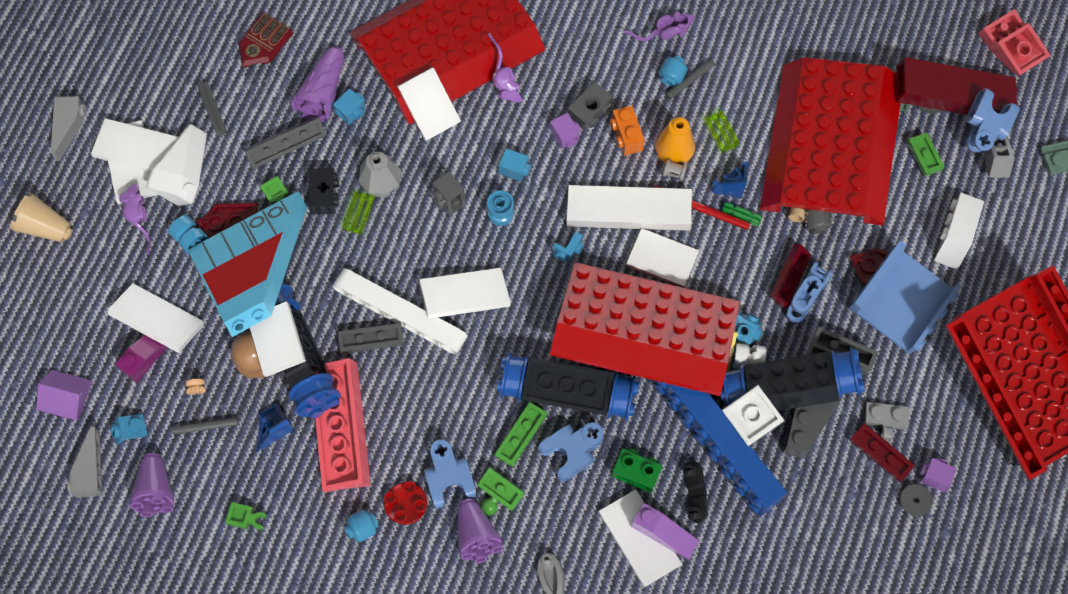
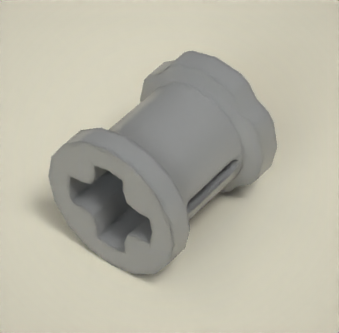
[663,159,688,182]

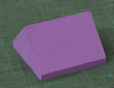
[37,370,93,421]

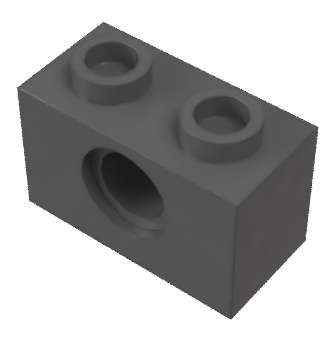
[567,82,613,131]

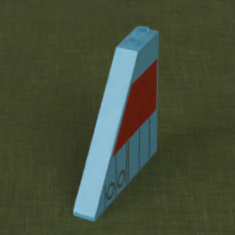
[188,191,307,337]

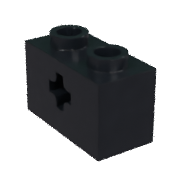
[309,168,340,215]

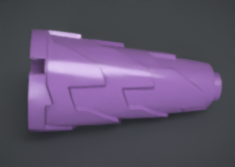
[291,47,345,123]

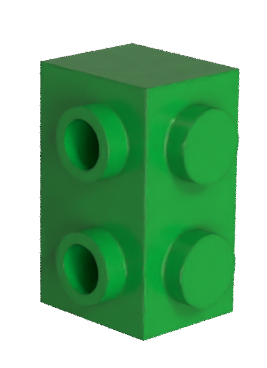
[611,448,663,494]

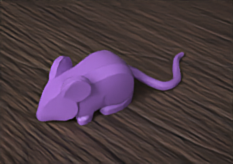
[622,12,695,41]
[488,33,523,102]
[119,183,151,255]

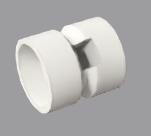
[732,343,766,370]

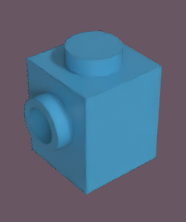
[333,88,366,125]
[499,148,531,182]

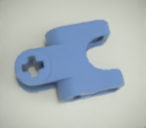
[966,88,1020,152]
[786,261,834,325]
[538,423,603,482]
[424,440,476,509]

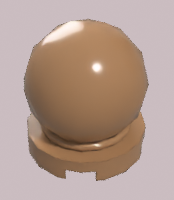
[231,331,265,379]

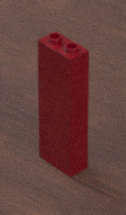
[896,57,1018,115]

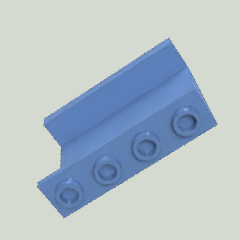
[848,240,961,354]

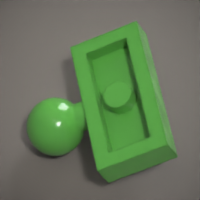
[477,467,526,516]

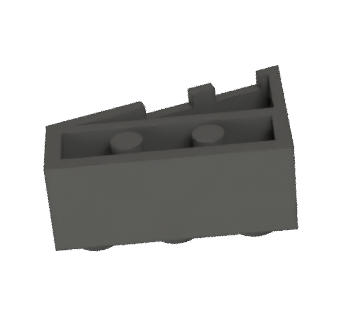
[806,327,878,375]
[783,396,843,459]

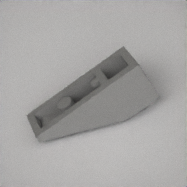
[51,96,86,161]
[984,136,1015,178]
[67,427,103,498]

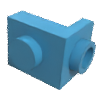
[552,232,584,263]
[110,414,147,444]

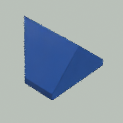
[711,161,748,198]
[256,403,293,453]

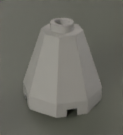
[358,152,401,198]

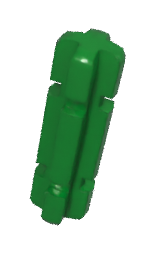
[722,202,762,226]

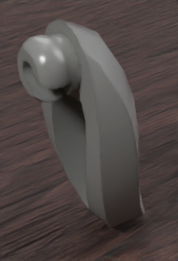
[538,553,565,594]

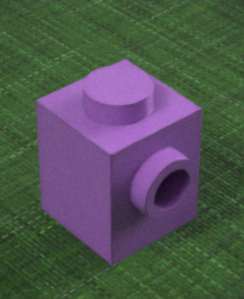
[550,113,581,149]
[919,458,957,492]

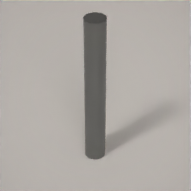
[665,59,715,100]
[172,417,238,435]

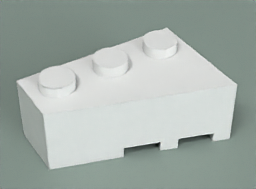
[934,193,984,270]

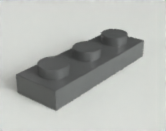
[338,323,404,354]

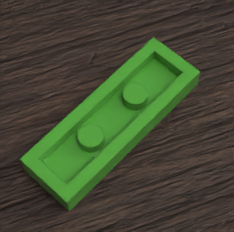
[495,402,548,468]

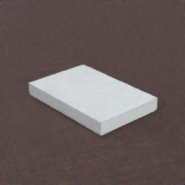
[397,67,461,141]
[626,228,699,288]
[250,301,306,377]

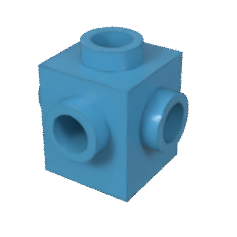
[734,312,763,344]

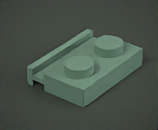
[1039,141,1068,176]

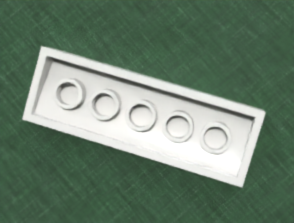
[567,185,692,231]

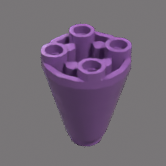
[129,453,174,517]
[458,499,504,563]

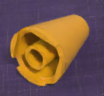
[655,117,695,164]

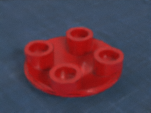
[384,481,428,525]

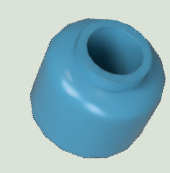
[658,56,688,87]
[344,510,378,542]

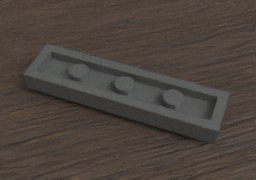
[243,116,327,169]

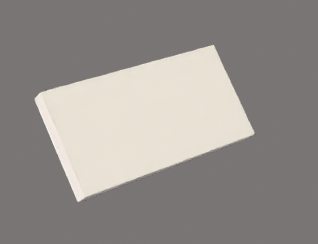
[91,118,178,172]
[108,120,158,205]
[419,268,511,319]
[108,283,204,353]
[598,490,682,588]

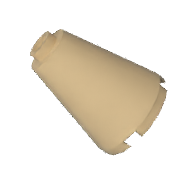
[10,193,73,242]

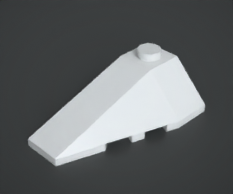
[146,124,207,206]

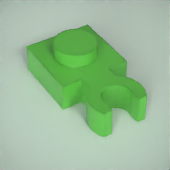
[260,176,289,205]
[225,502,267,530]

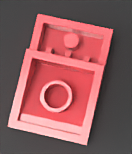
[978,9,1051,76]

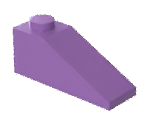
[631,503,699,561]

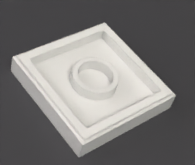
[722,385,784,447]

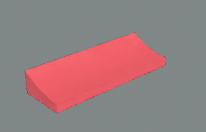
[315,358,371,492]

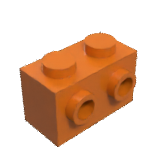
[610,105,645,156]

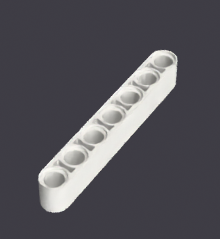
[332,268,468,355]

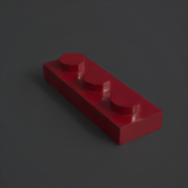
[770,244,812,308]
[849,423,915,483]

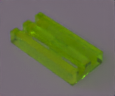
[703,110,740,153]
[342,191,375,235]

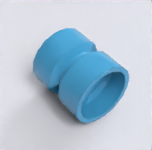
[487,190,514,226]
[168,215,208,254]

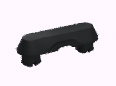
[682,461,708,523]

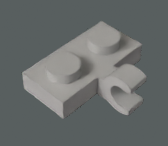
[864,402,909,442]

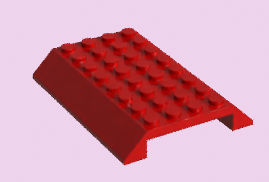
[349,0,545,125]
[760,57,901,226]
[550,262,740,396]
[945,265,1068,480]

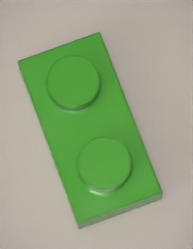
[907,133,944,177]

